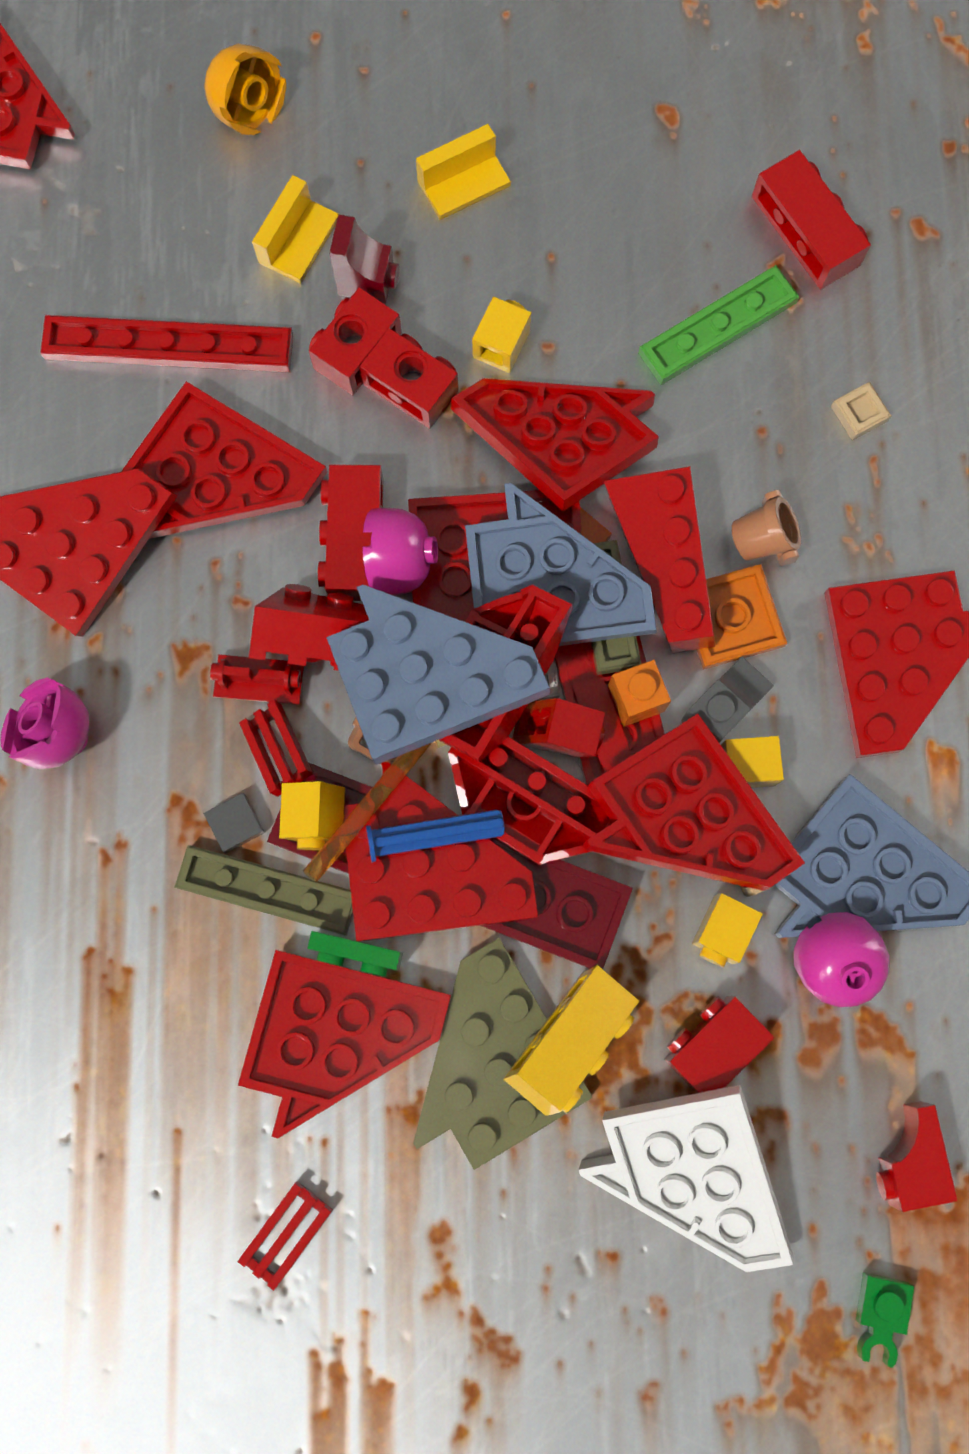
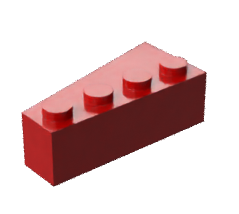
[604,466,715,653]
[249,584,369,671]

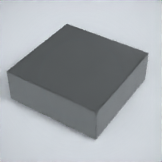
[203,793,265,853]

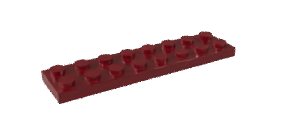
[267,762,633,969]

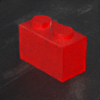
[664,996,775,1093]

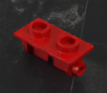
[210,654,304,705]

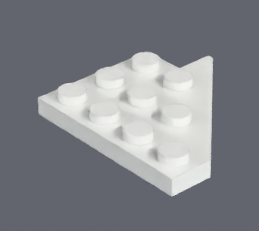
[579,1085,793,1272]

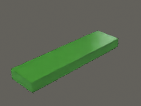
[638,265,799,385]

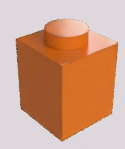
[608,659,671,727]

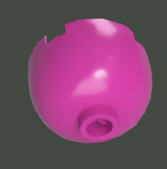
[363,508,438,596]
[1,677,89,769]
[794,912,890,1007]

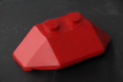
[439,585,573,762]
[448,737,612,865]

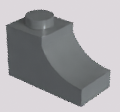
[681,657,774,743]

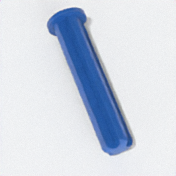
[366,809,505,862]

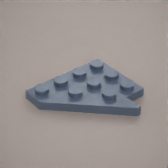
[327,585,551,765]
[774,774,969,938]

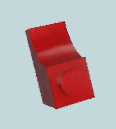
[512,698,605,757]
[876,1101,958,1212]

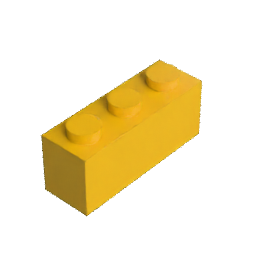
[503,965,639,1116]

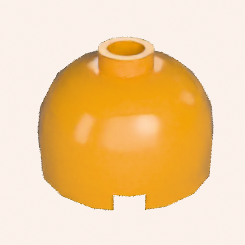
[204,44,286,135]

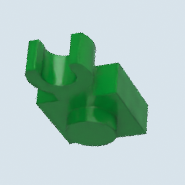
[855,1272,915,1368]

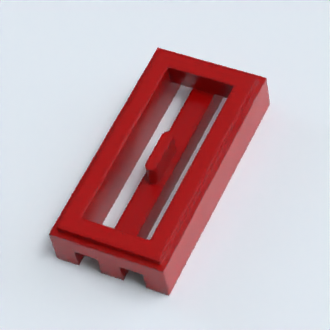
[239,699,314,797]
[237,1181,333,1291]

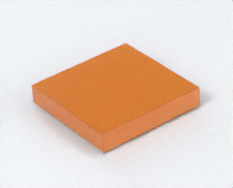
[697,564,787,670]

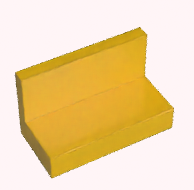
[416,124,511,220]
[252,175,338,284]

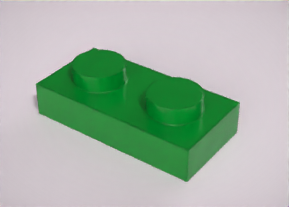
[307,931,403,977]

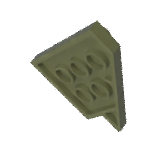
[413,938,593,1170]

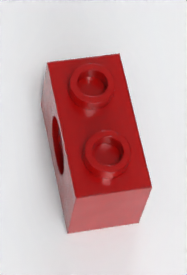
[308,287,402,396]
[359,328,459,429]

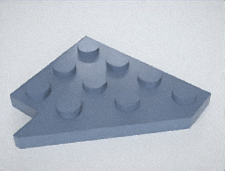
[465,483,657,646]

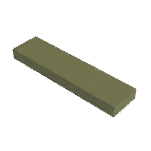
[174,845,353,936]

